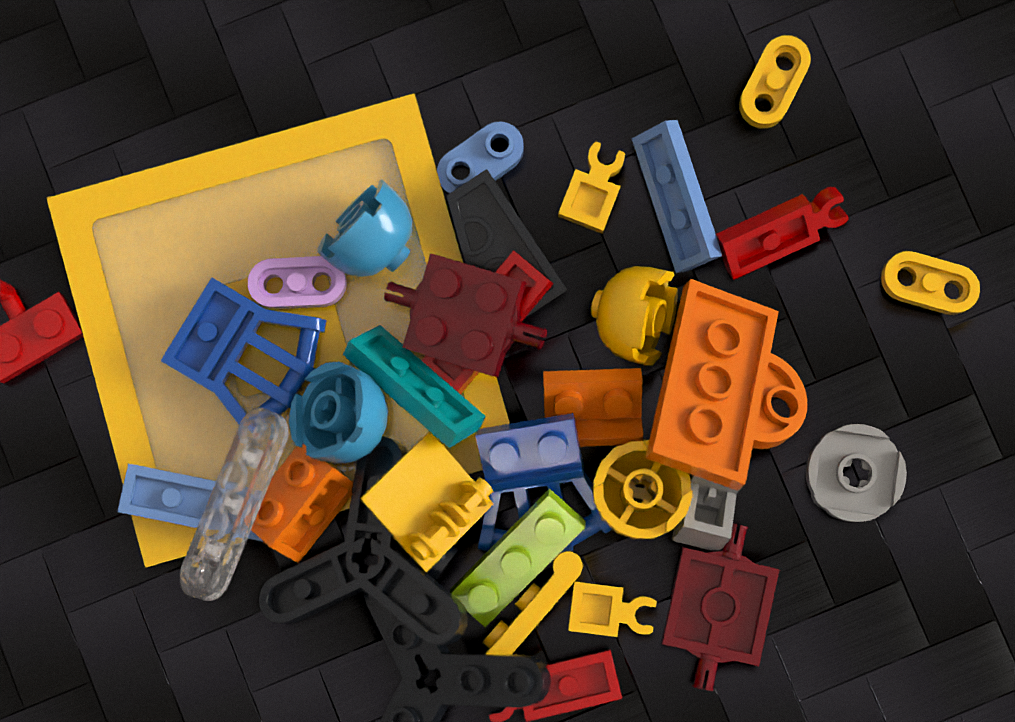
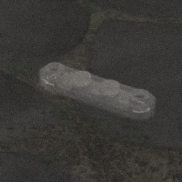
[180,408,288,601]

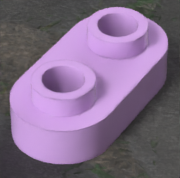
[248,256,347,309]

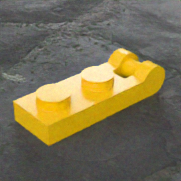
[483,551,583,655]

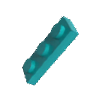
[343,325,486,448]

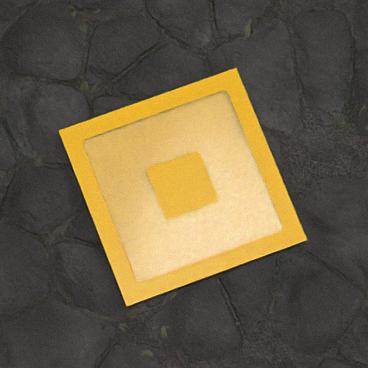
[47,93,510,568]

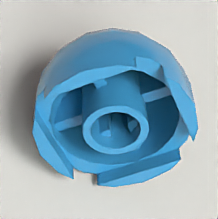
[317,179,412,277]
[289,362,388,464]

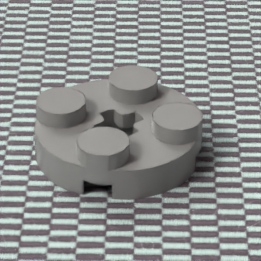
[806,424,907,522]

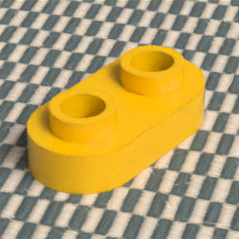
[739,35,811,128]
[881,251,980,315]

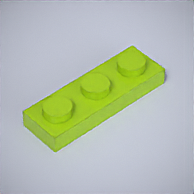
[450,488,586,627]

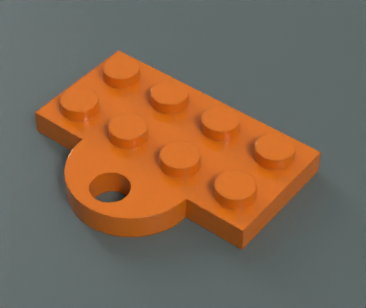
[646,279,807,490]

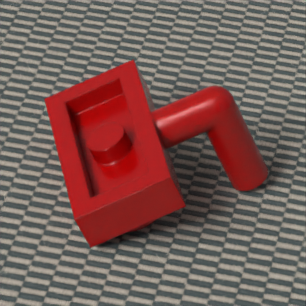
[0,279,83,383]

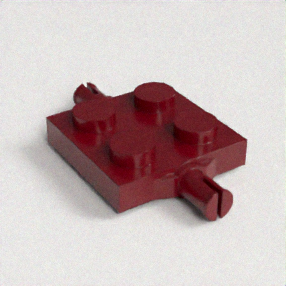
[384,253,547,377]
[661,523,780,691]

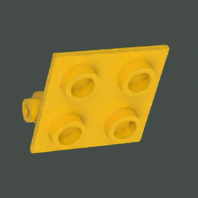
[360,431,493,572]

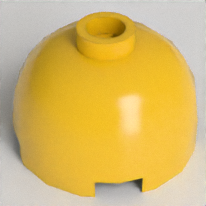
[591,266,678,365]
[593,440,693,539]

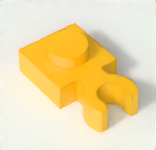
[558,142,625,234]
[568,581,657,637]

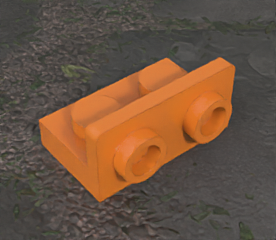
[543,368,643,447]
[241,443,354,564]

